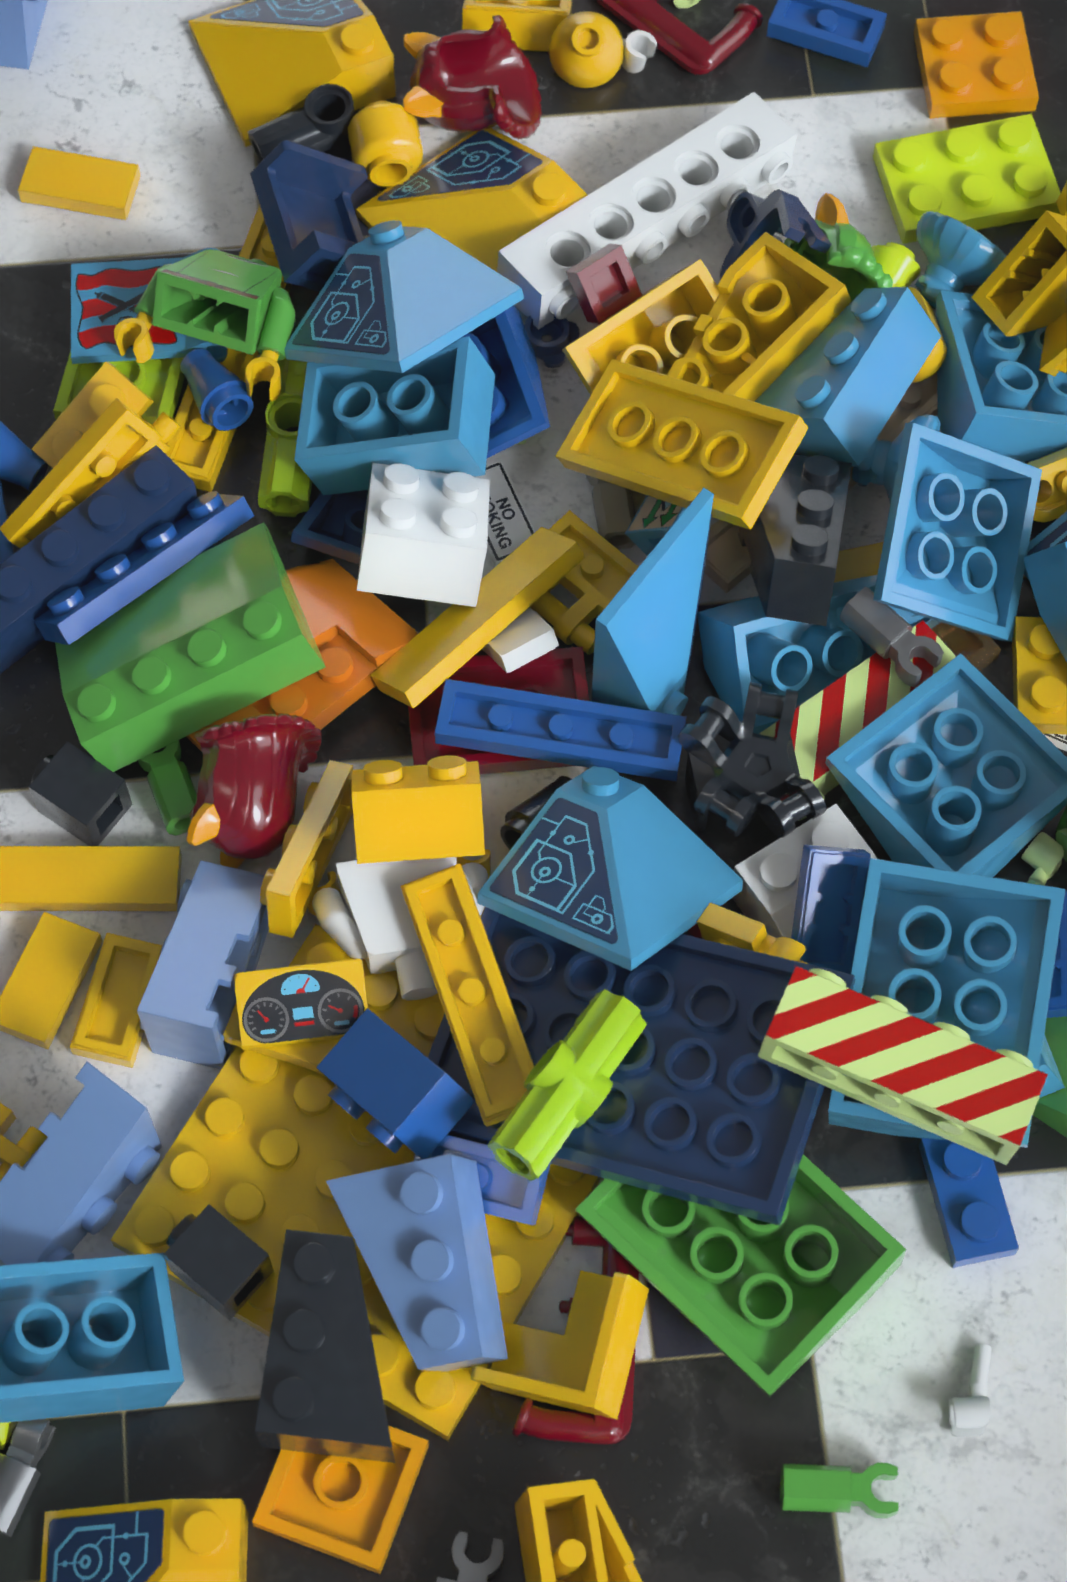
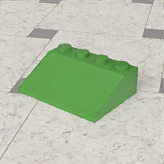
[55,522,326,772]
[575,1154,906,1397]

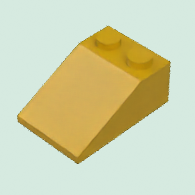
[351,756,485,864]

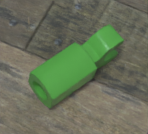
[137,740,197,836]
[780,1463,899,1519]

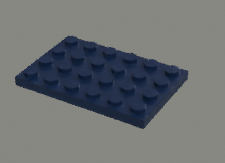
[428,907,855,1226]

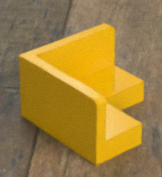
[471,1270,649,1420]

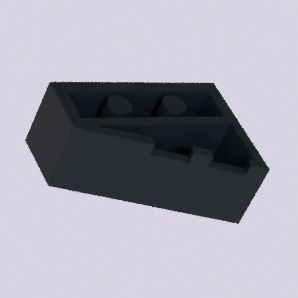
[738,454,852,626]
[255,1229,395,1463]

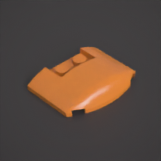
[186,559,418,752]

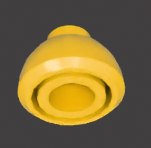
[549,11,624,88]

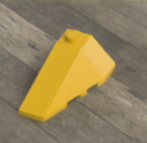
[667,232,851,402]

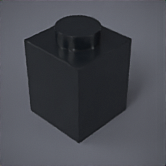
[29,741,133,846]
[164,1204,274,1321]

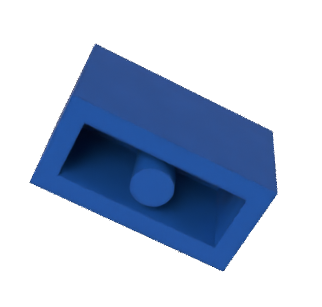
[316,1008,476,1160]

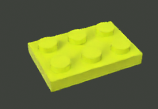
[873,114,1061,244]

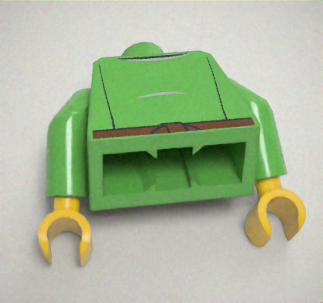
[114,249,295,402]

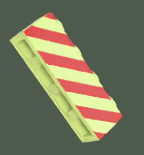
[760,620,956,821]
[758,966,1048,1165]

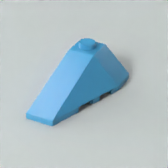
[697,575,942,734]

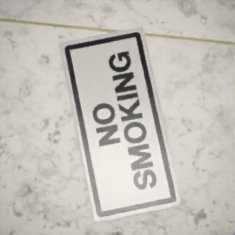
[475,459,536,565]

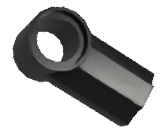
[248,84,356,163]

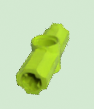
[258,356,312,517]
[487,989,647,1181]

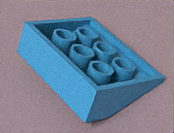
[828,858,1066,1148]

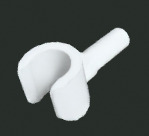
[622,30,657,73]
[949,1344,991,1437]

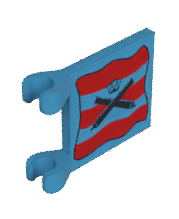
[71,248,227,364]

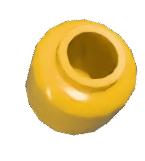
[348,100,423,187]

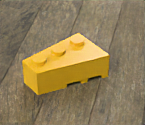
[514,1479,642,1582]

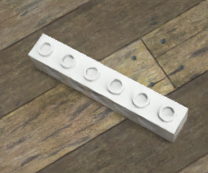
[497,92,797,329]

